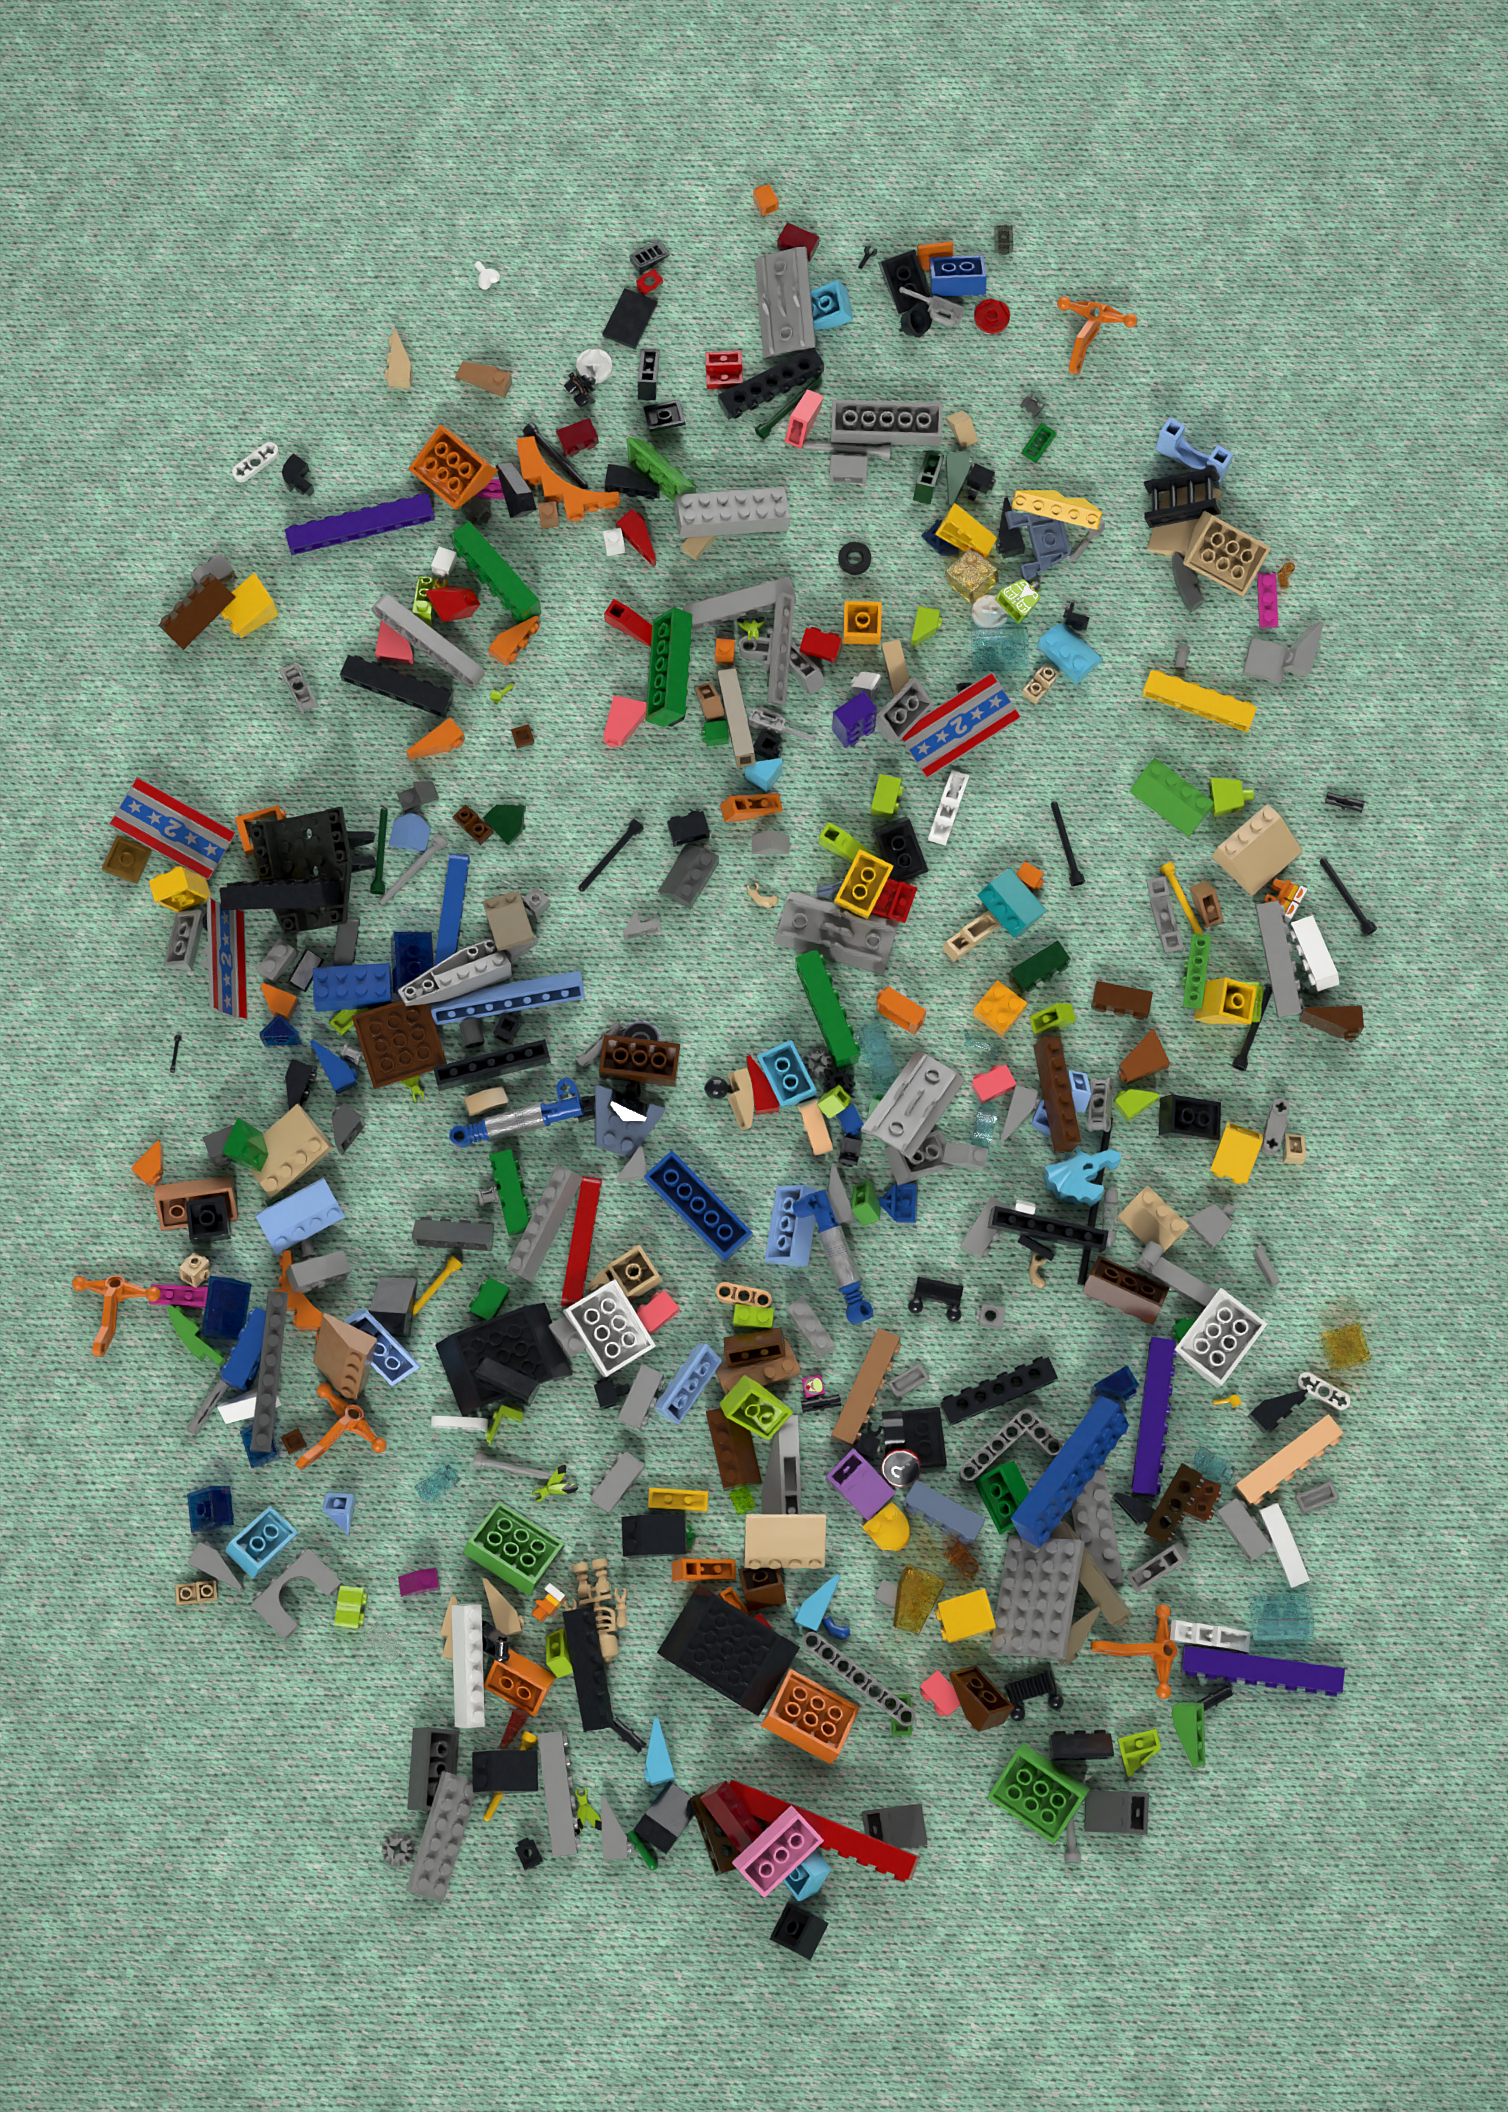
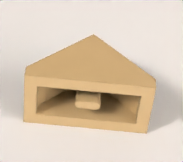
[945,411,978,449]
[1283,1134,1307,1165]

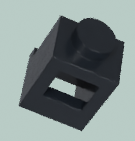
[753,731,783,760]
[493,1013,521,1045]
[515,1837,544,1871]

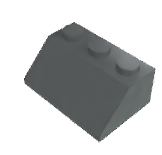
[658,844,719,910]

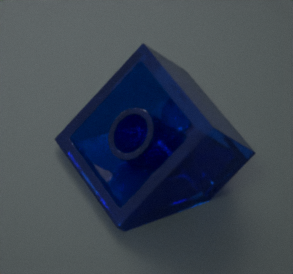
[1091,1365,1140,1401]
[187,1486,234,1533]

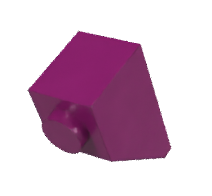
[398,1568,440,1597]

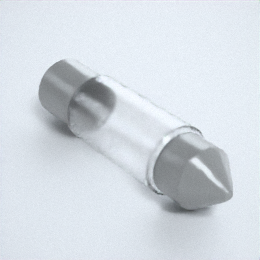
[1102,1186,1119,1247]

